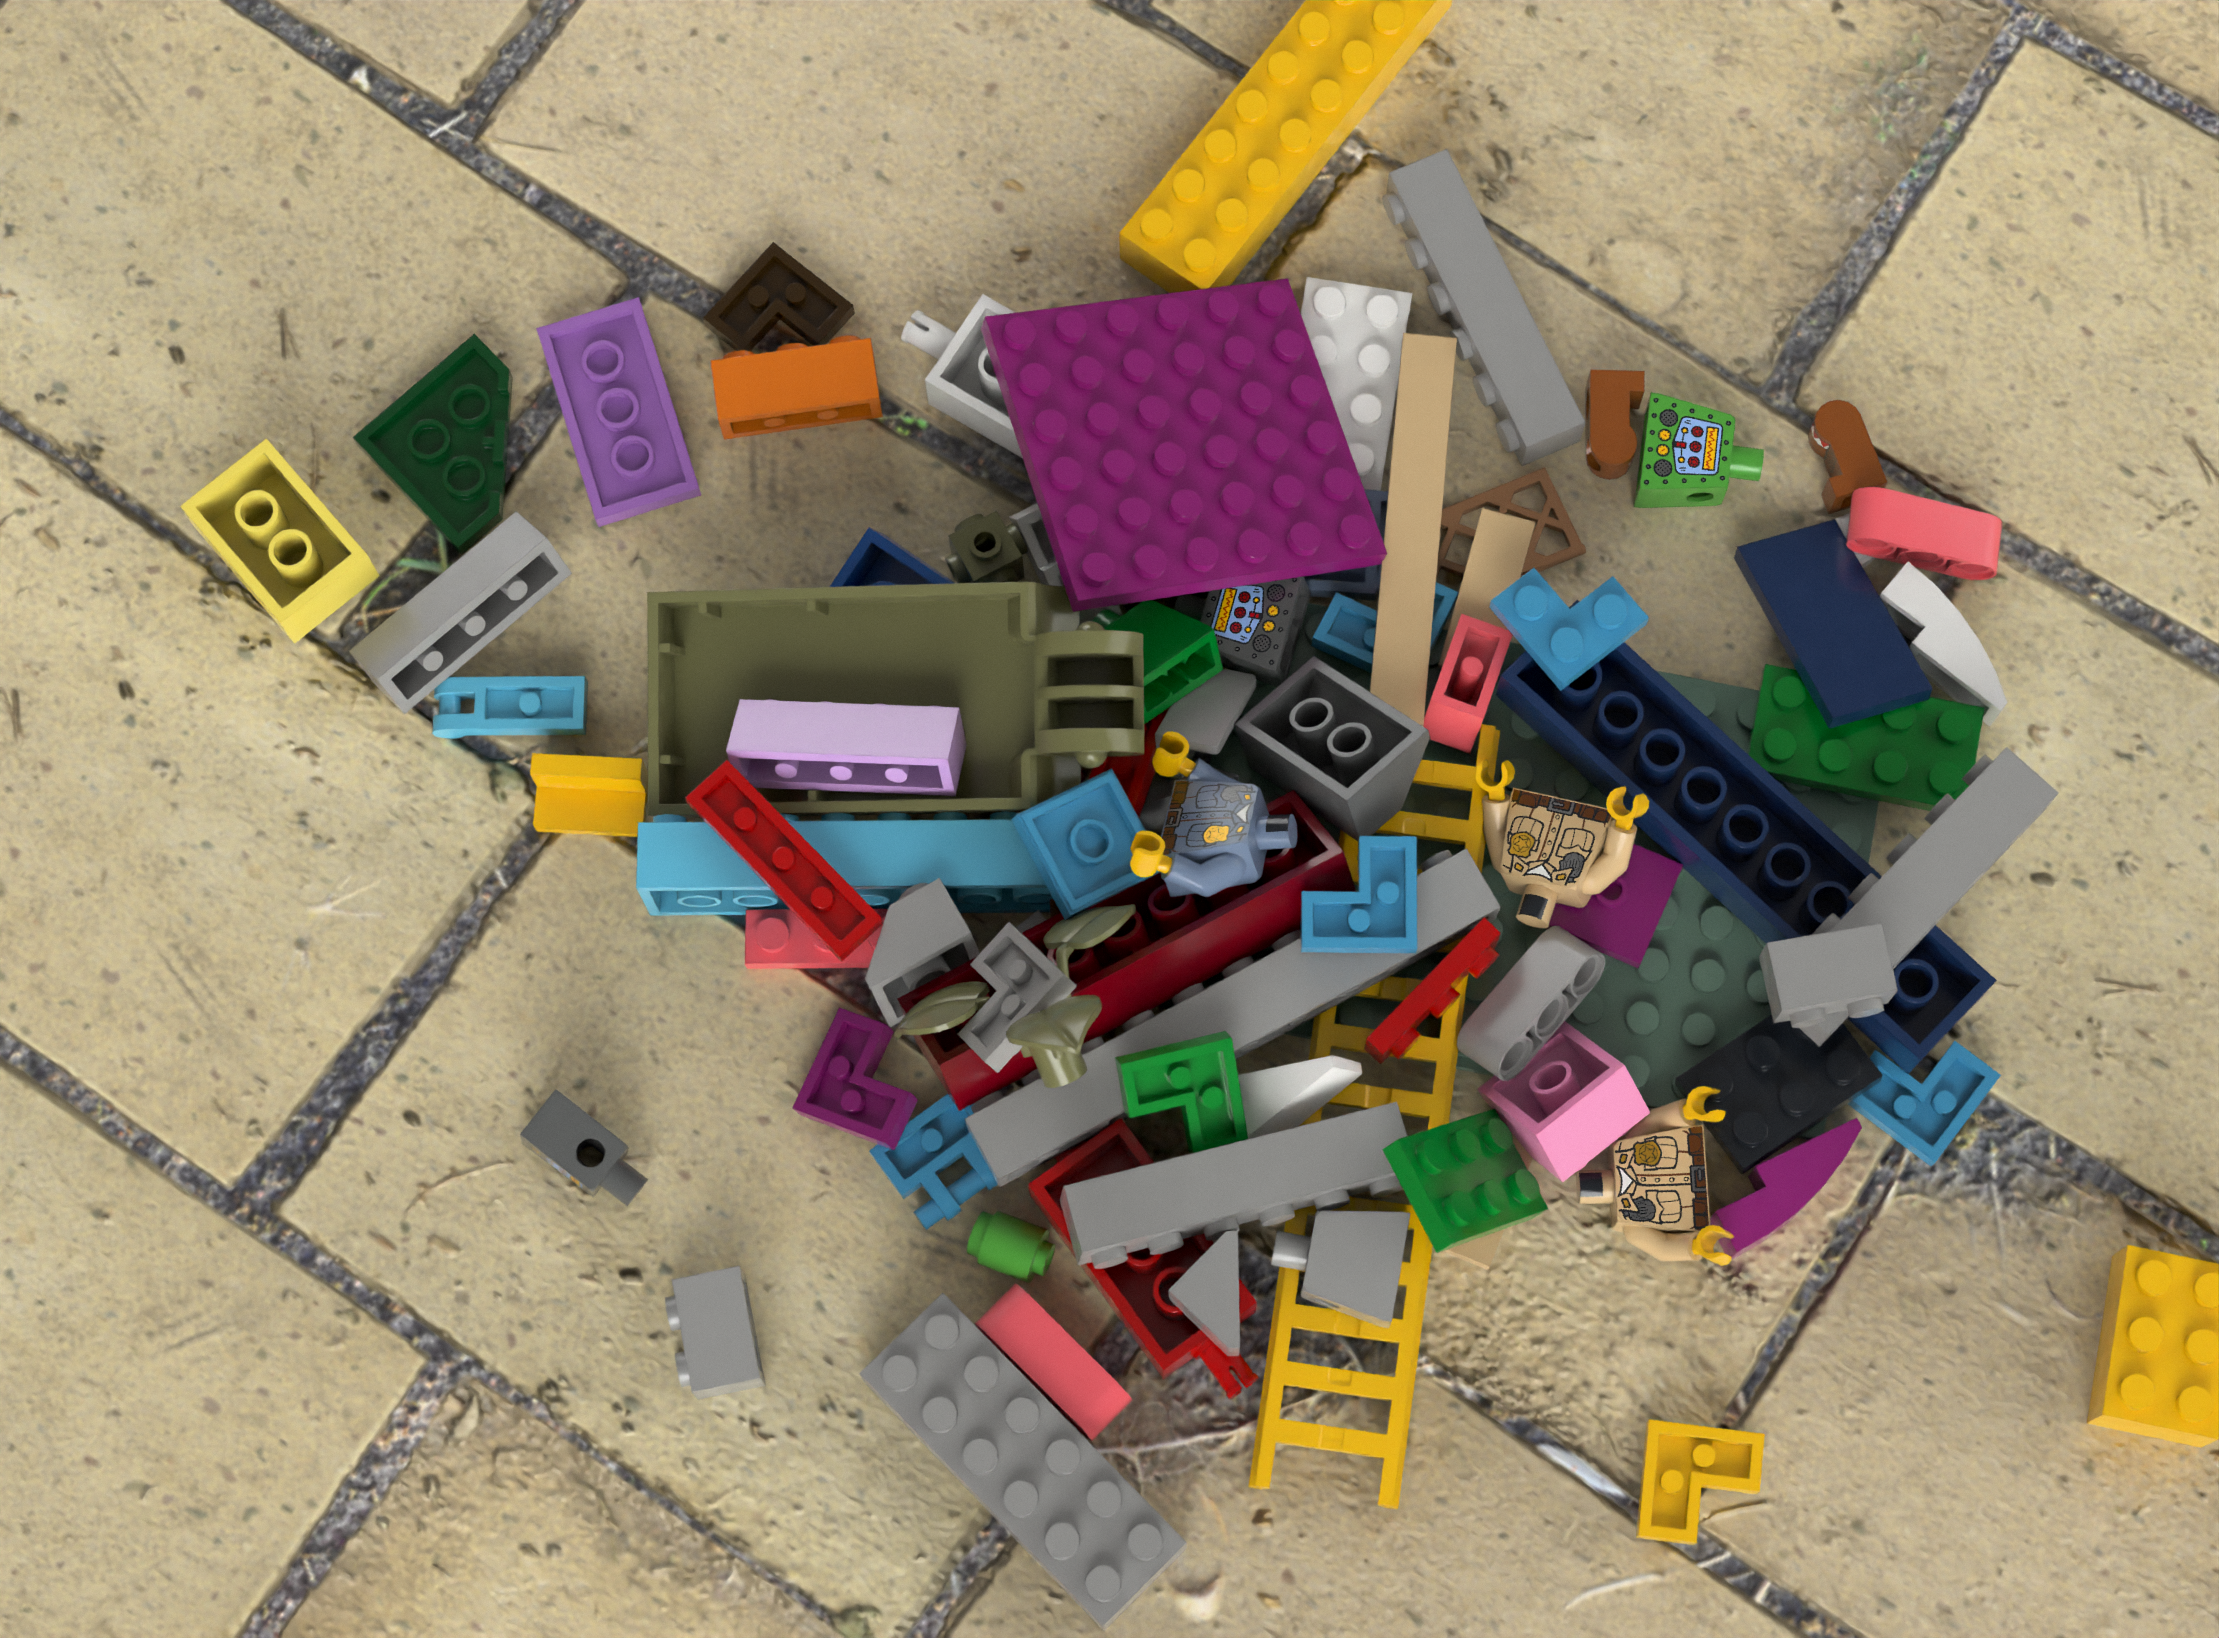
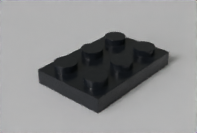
[1675,1014,1883,1174]

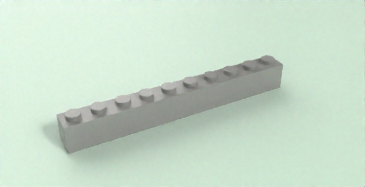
[965,848,1500,1187]

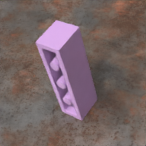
[726,699,967,796]

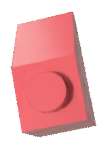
[1423,614,1513,754]

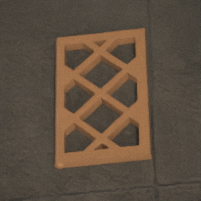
[1436,467,1586,580]

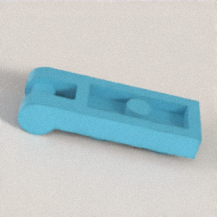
[432,676,588,739]

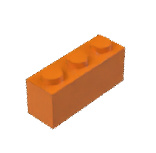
[711,335,883,440]

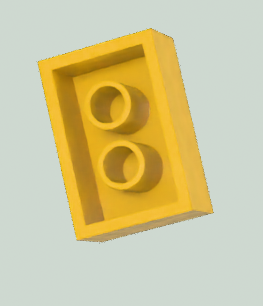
[2087,1245,2219,1448]

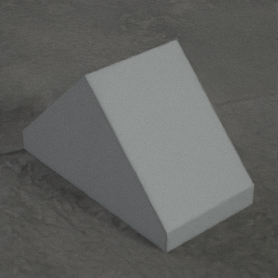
[1168,1231,1240,1356]

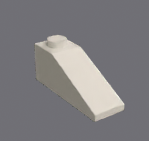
[1238,1055,1362,1139]

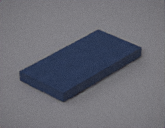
[1734,519,1933,729]

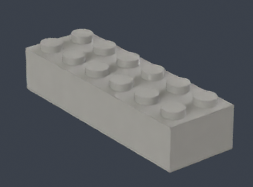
[859,1293,1187,1631]

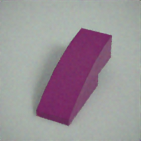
[1710,1118,1862,1260]

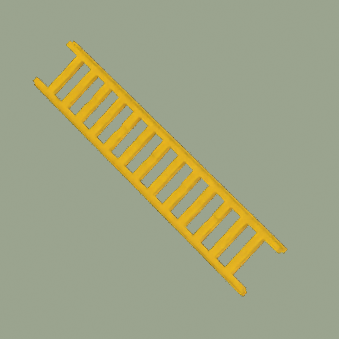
[1248,724,1500,1510]

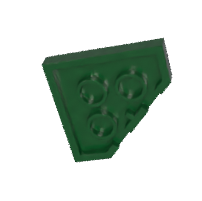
[353,333,513,555]

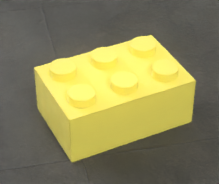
[180,439,379,644]

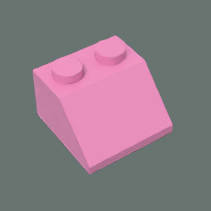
[1478,1021,1650,1182]

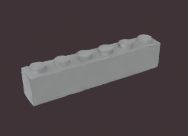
[1382,149,1585,466]
[1768,747,2058,1047]
[1060,1102,1407,1269]

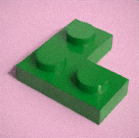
[1115,1031,1248,1154]

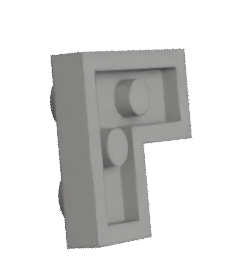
[958,922,1077,1073]

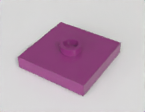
[1545,844,1683,969]

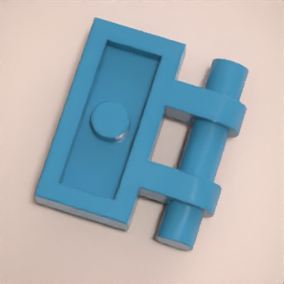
[869,1094,998,1230]

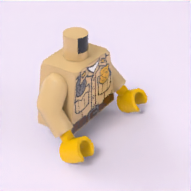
[1475,759,1649,928]
[1576,1086,1734,1266]

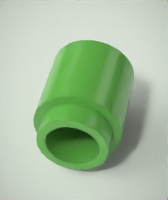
[967,1211,1056,1283]

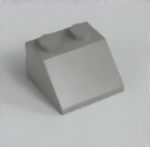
[865,878,980,1027]

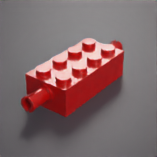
[1028,1118,1259,1400]

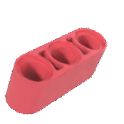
[1846,487,2002,580]
[975,1283,1132,1441]

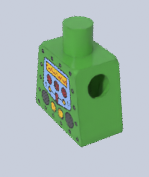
[1634,392,1764,508]

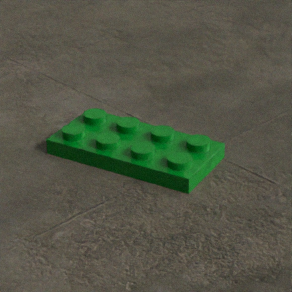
[1747,664,1984,811]

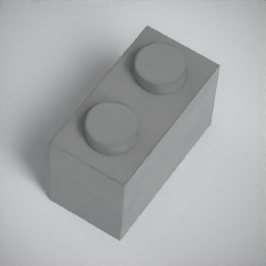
[1759,923,1898,1028]
[665,1266,766,1400]

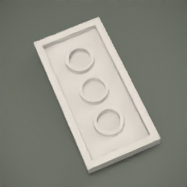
[1301,277,1412,491]

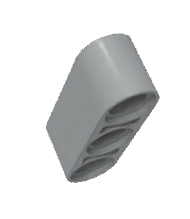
[1457,926,1605,1081]

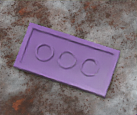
[536,297,701,527]

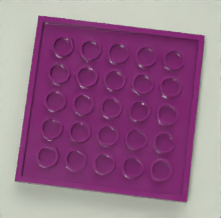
[981,278,1387,612]

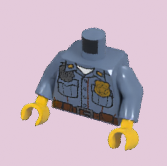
[1130,731,1297,897]

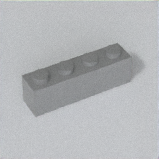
[349,511,572,714]

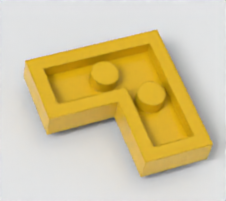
[1636,1419,1765,1545]

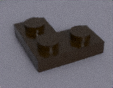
[703,242,855,351]

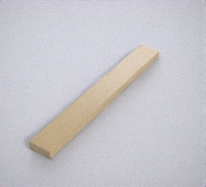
[1370,333,1457,726]

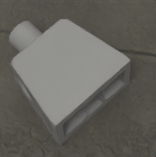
[1271,1211,1410,1328]

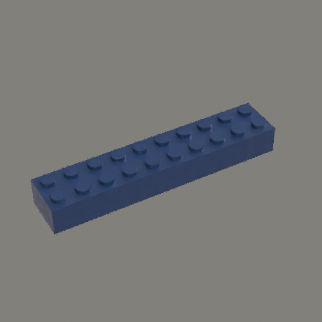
[1496,600,1997,1074]

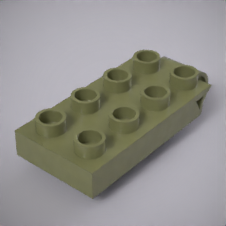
[647,581,1144,818]

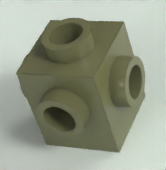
[945,511,1028,583]

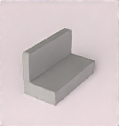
[1155,669,1256,780]

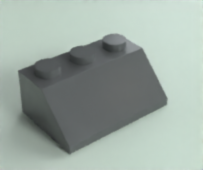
[1234,656,1430,841]

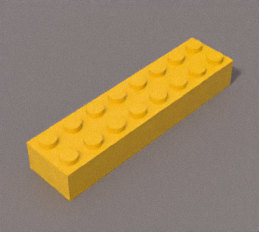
[1119,0,1452,293]

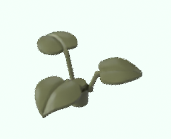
[894,904,1136,1088]

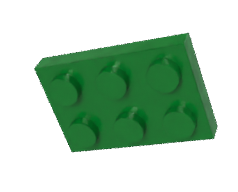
[1382,1109,1548,1253]

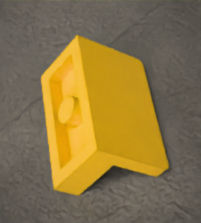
[530,753,648,837]

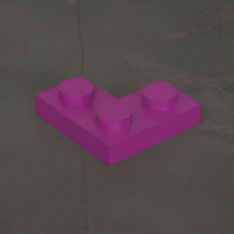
[792,1007,918,1151]

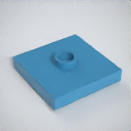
[1011,769,1160,920]

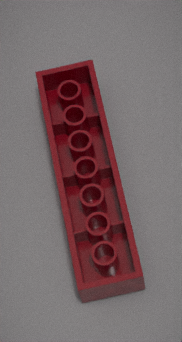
[897,790,1357,1111]

